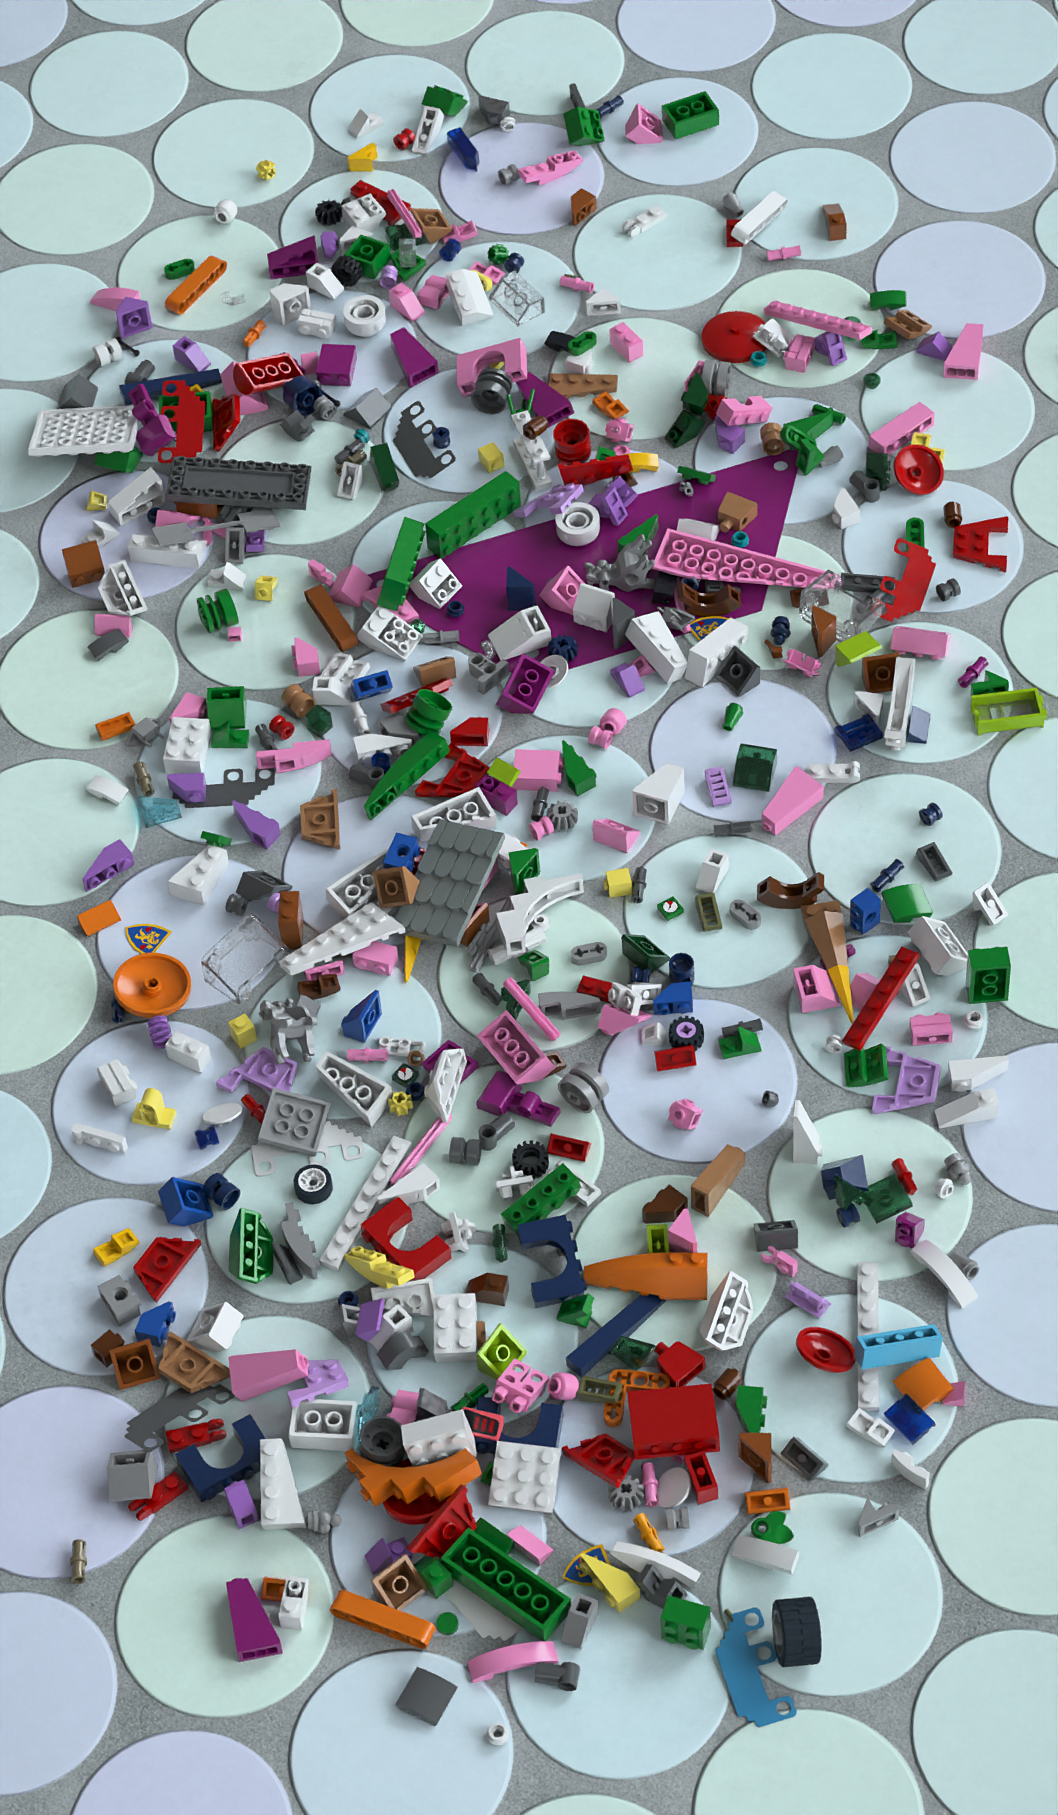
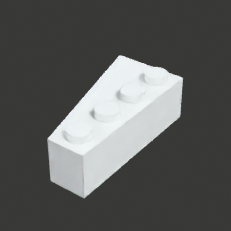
[685,618,748,688]
[412,787,496,842]
[315,1051,393,1128]
[260,1438,307,1530]

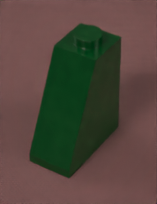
[369,443,399,491]

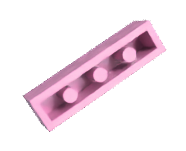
[869,402,934,459]

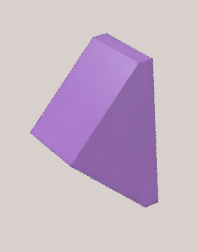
[916,332,953,361]

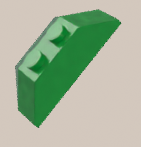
[229,1208,273,1284]

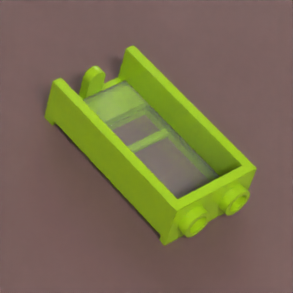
[970,687,1047,736]

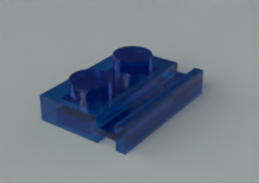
[884,1393,936,1445]

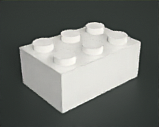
[163,717,211,774]
[433,1293,478,1363]
[289,1399,359,1451]
[401,1409,477,1467]

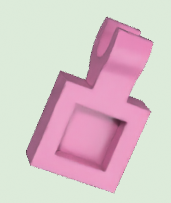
[762,1246,798,1277]

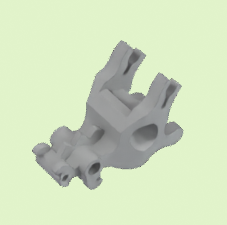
[584,534,656,592]
[259,998,318,1065]

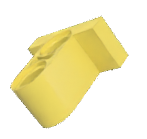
[131,1088,176,1130]

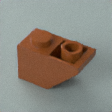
[571,188,597,226]

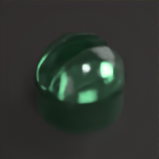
[411,619,425,634]

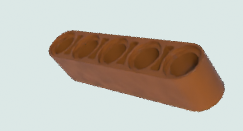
[304,584,359,652]

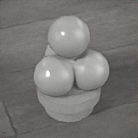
[944,1153,971,1185]
[306,1510,342,1534]

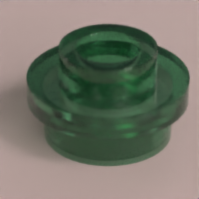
[863,373,881,389]

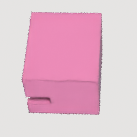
[228,627,242,641]

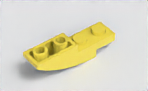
[344,1246,415,1289]

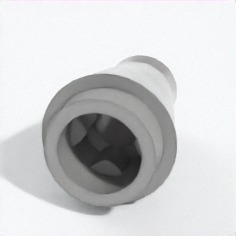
[722,193,744,217]
[818,445,844,468]
[950,1251,980,1280]

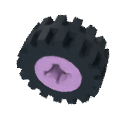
[669,1016,704,1051]

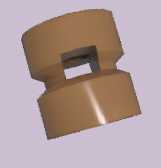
[760,422,785,456]
[281,684,316,718]

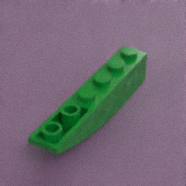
[364,730,450,820]

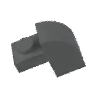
[280,410,316,441]
[376,1331,429,1370]
[636,1564,687,1609]

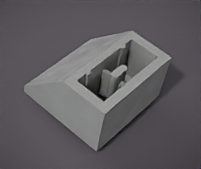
[107,1450,158,1502]

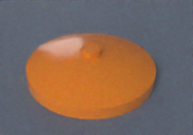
[113,953,191,1018]

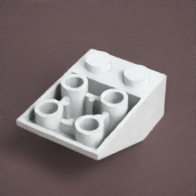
[356,606,423,661]
[488,606,551,661]

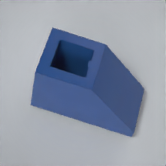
[653,982,693,1015]
[135,1301,176,1347]

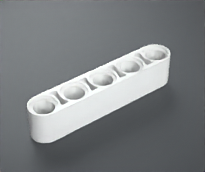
[731,191,788,244]

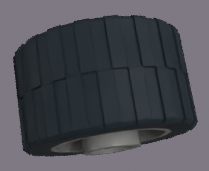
[772,1596,822,1667]

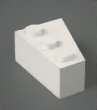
[108,467,166,526]
[167,845,229,906]

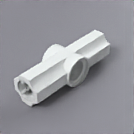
[487,927,546,965]

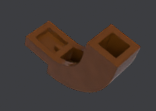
[677,582,741,617]
[757,872,824,909]

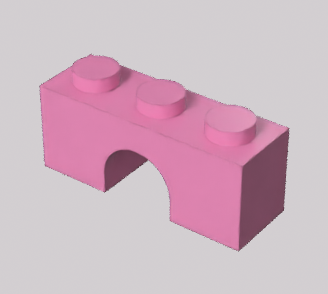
[716,396,773,426]

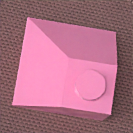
[625,103,662,144]
[155,510,202,527]
[539,566,585,615]
[597,1003,652,1036]

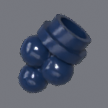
[770,616,791,645]

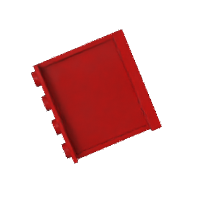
[627,1383,720,1460]

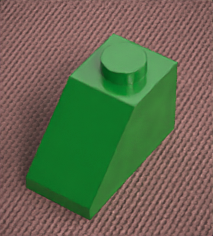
[413,1555,453,1599]

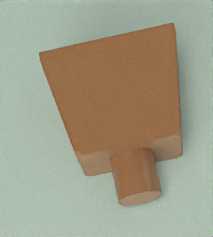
[718,492,757,533]

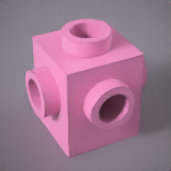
[605,417,634,443]
[668,1098,703,1130]

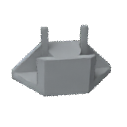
[657,606,695,630]
[125,717,164,748]

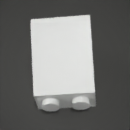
[632,763,685,825]

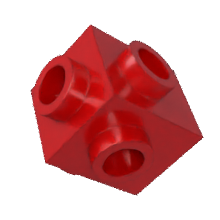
[704,394,727,420]

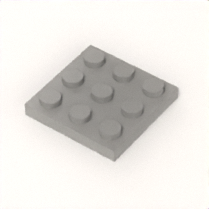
[258,1088,331,1157]

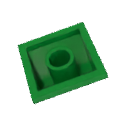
[509,848,540,895]

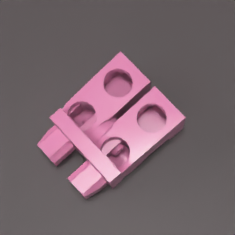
[492,1358,549,1414]

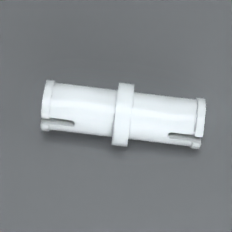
[350,701,371,736]

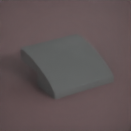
[395,1667,458,1726]

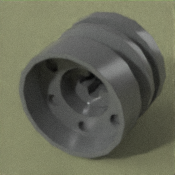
[471,368,512,414]
[360,1416,405,1467]

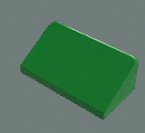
[474,1517,514,1555]

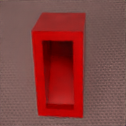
[450,717,489,746]

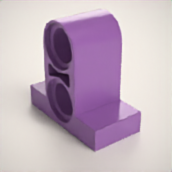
[814,331,847,366]
[588,487,628,526]

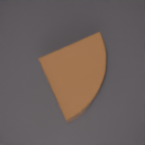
[476,1321,486,1350]

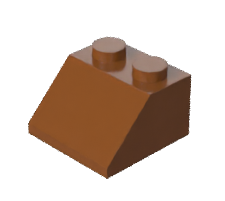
[62,540,105,588]

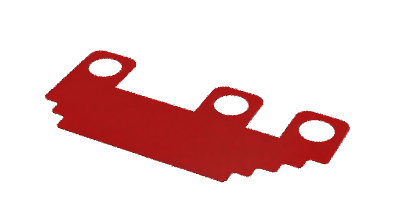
[158,380,205,463]
[872,538,936,622]

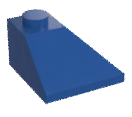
[341,990,382,1043]

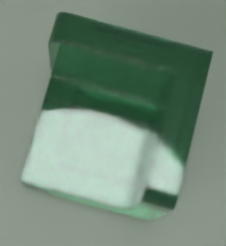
[305,704,333,738]

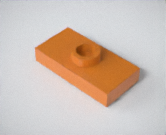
[95,712,135,741]

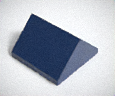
[506,566,536,611]

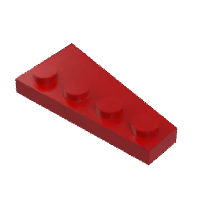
[350,180,411,227]
[558,454,633,486]
[380,677,453,714]

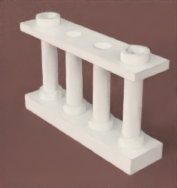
[511,410,553,491]

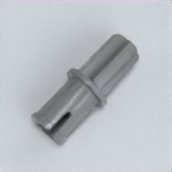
[423,630,460,645]

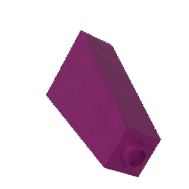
[390,327,439,388]
[516,372,575,428]
[226,1578,283,1662]

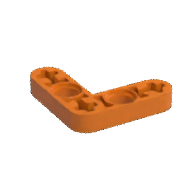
[603,1369,670,1427]

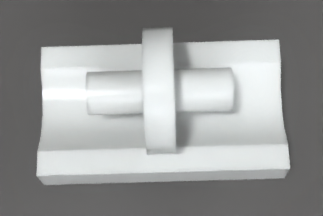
[496,1166,533,1201]
[441,1212,476,1253]

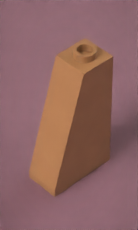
[691,1144,745,1217]

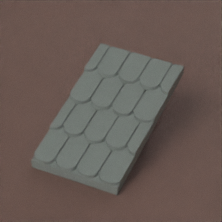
[395,819,505,947]

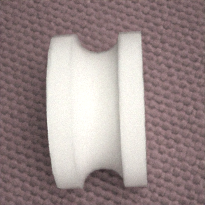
[825,1035,844,1054]

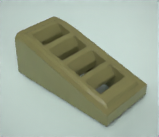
[694,893,722,932]
[576,1376,623,1403]

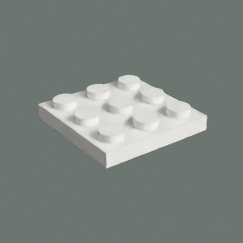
[488,1441,561,1514]

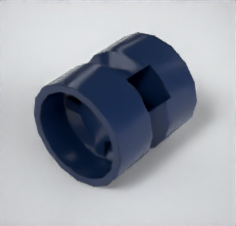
[669,953,695,986]
[202,1173,241,1210]

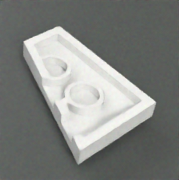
[371,1278,435,1318]

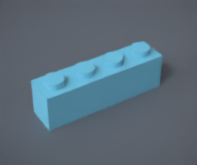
[854,1324,943,1369]

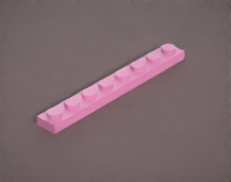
[763,301,872,340]

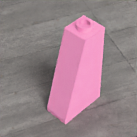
[943,323,984,380]
[762,766,824,836]
[228,1349,309,1401]

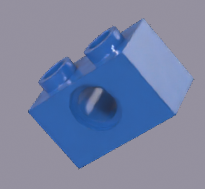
[350,670,393,701]
[383,832,421,872]
[850,888,881,935]

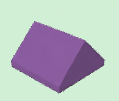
[116,297,153,339]

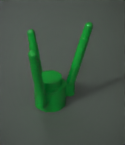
[507,389,535,425]

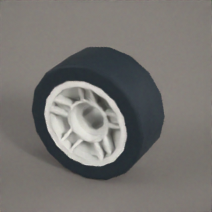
[293,1164,333,1204]

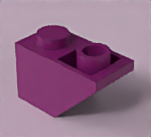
[475,774,518,816]
[895,1212,925,1248]

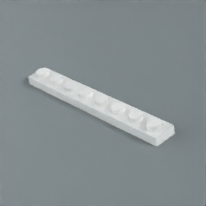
[319,1136,412,1272]
[857,1262,879,1412]

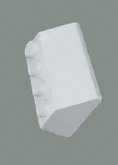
[128,534,207,569]

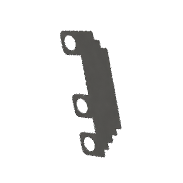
[393,401,456,478]
[172,768,275,808]
[124,1384,235,1452]

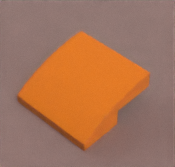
[893,1357,954,1414]

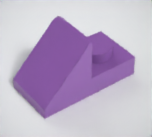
[604,476,638,508]
[610,662,645,698]
[365,1537,413,1575]

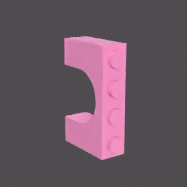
[457,338,527,396]

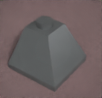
[236,870,293,902]

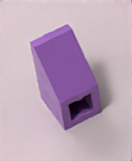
[172,336,211,372]
[224,1480,259,1529]

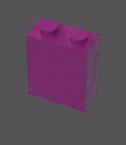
[316,344,357,386]

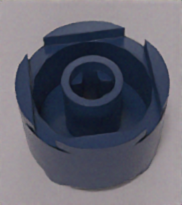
[283,375,323,416]

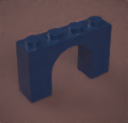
[517,1215,587,1308]
[474,1396,564,1454]
[175,1414,266,1503]

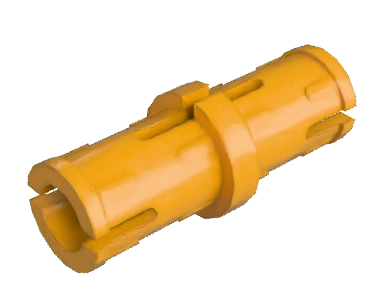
[633,1513,665,1553]

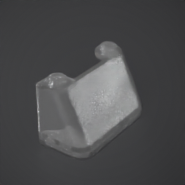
[799,569,886,643]
[201,913,291,1004]

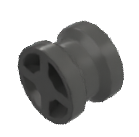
[225,894,248,916]

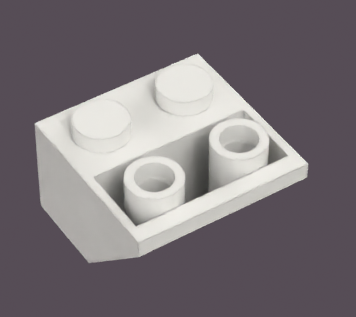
[341,194,386,233]
[409,558,462,609]

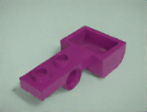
[128,384,176,456]
[476,1071,561,1127]

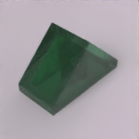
[611,1336,656,1371]

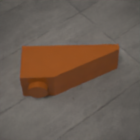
[822,203,847,241]

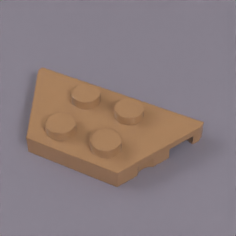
[300,789,340,850]
[158,1331,230,1394]

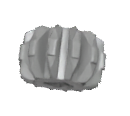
[547,800,578,832]
[608,1475,644,1512]

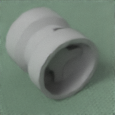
[498,164,520,185]
[313,396,337,420]
[666,1506,690,1530]

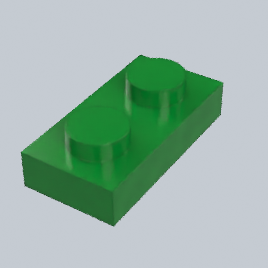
[677,466,716,484]
[201,831,232,848]

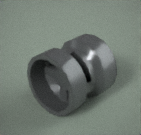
[936,578,961,602]

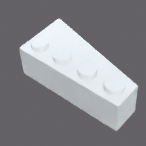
[625,611,688,684]
[326,849,388,919]

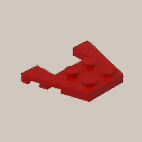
[953,516,1008,572]
[415,742,489,797]

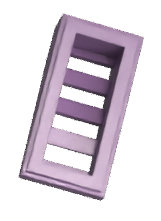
[705,767,732,807]

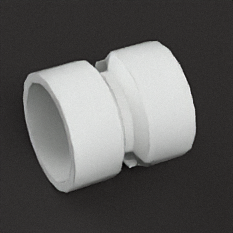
[93,338,123,367]

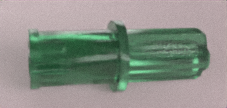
[492,1224,508,1263]

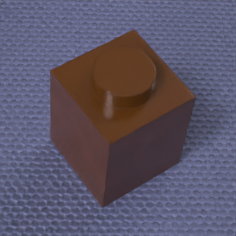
[91,1329,125,1368]

